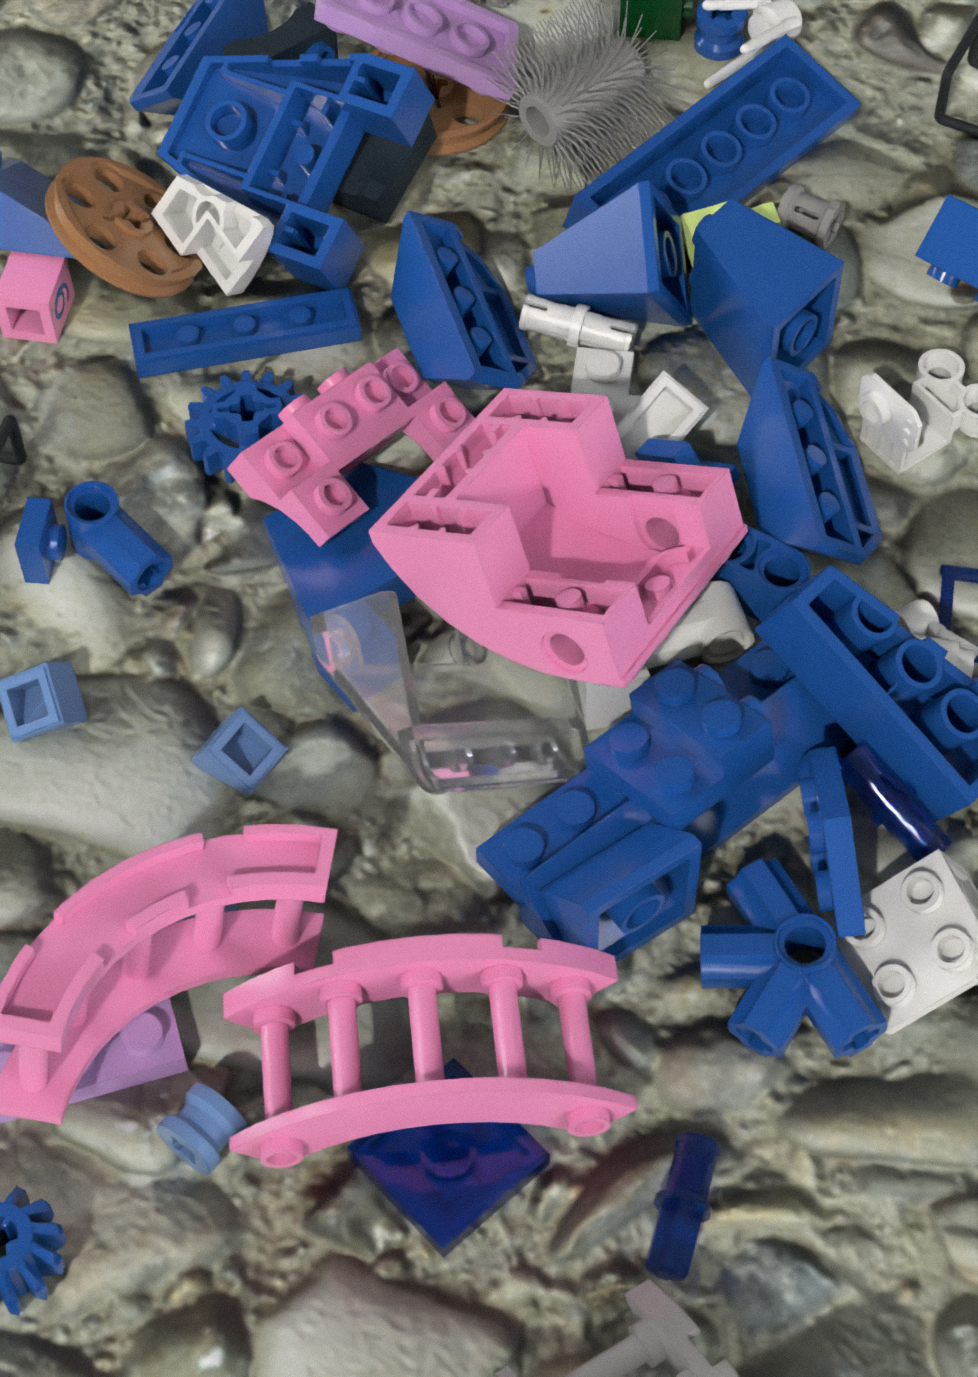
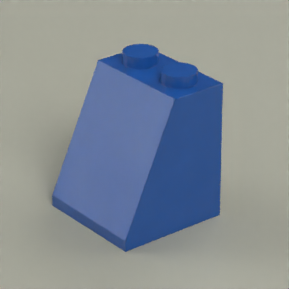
[689,198,844,397]

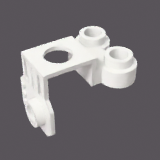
[857,349,978,475]

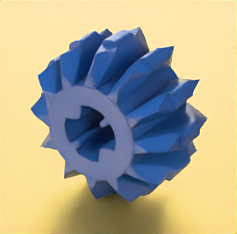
[0,1185,67,1317]

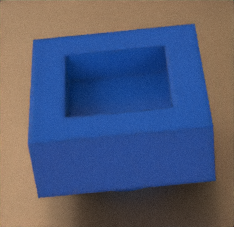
[14,497,67,584]

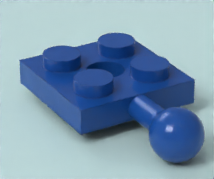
[796,747,866,938]

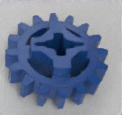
[185,370,304,484]

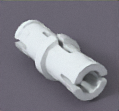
[519,294,638,352]

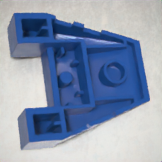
[157,53,435,290]
[263,463,418,713]

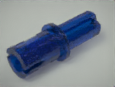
[645,1132,722,1281]

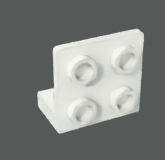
[827,849,978,1035]

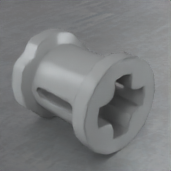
[777,183,846,249]

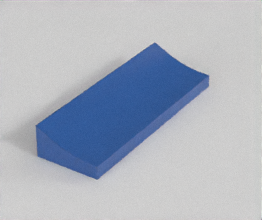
[562,34,861,252]

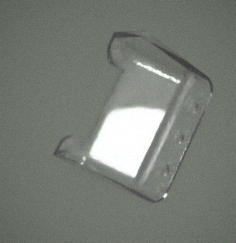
[310,591,589,795]

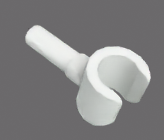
[895,599,978,659]

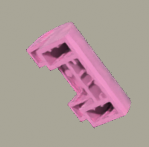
[368,388,748,688]

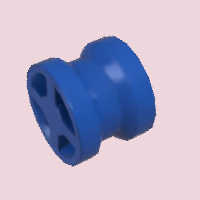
[694,0,748,61]

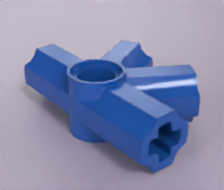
[700,858,888,1059]

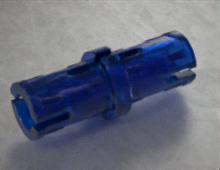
[839,741,954,862]

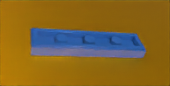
[128,287,362,379]

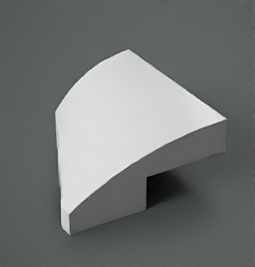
[151,174,274,296]

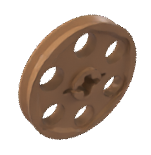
[370,49,510,156]
[45,156,204,298]

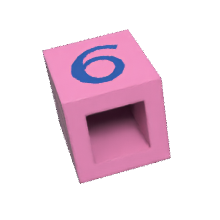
[0,251,75,344]

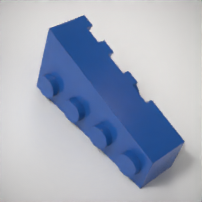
[754,564,978,825]

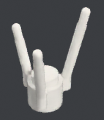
[702,0,802,89]

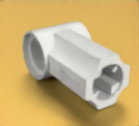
[646,581,755,669]

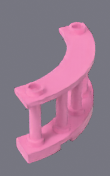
[0,824,338,1125]
[223,934,638,1168]

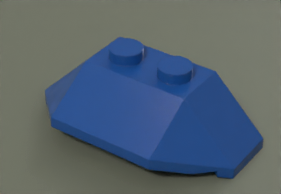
[129,0,268,115]
[391,210,538,390]
[737,356,883,565]

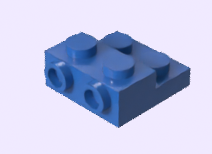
[583,659,775,831]

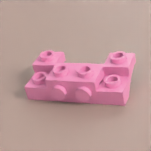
[227,347,475,548]

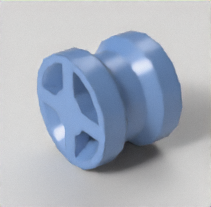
[156,1083,248,1175]

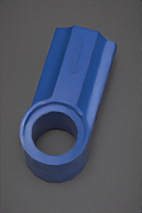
[64,481,173,597]

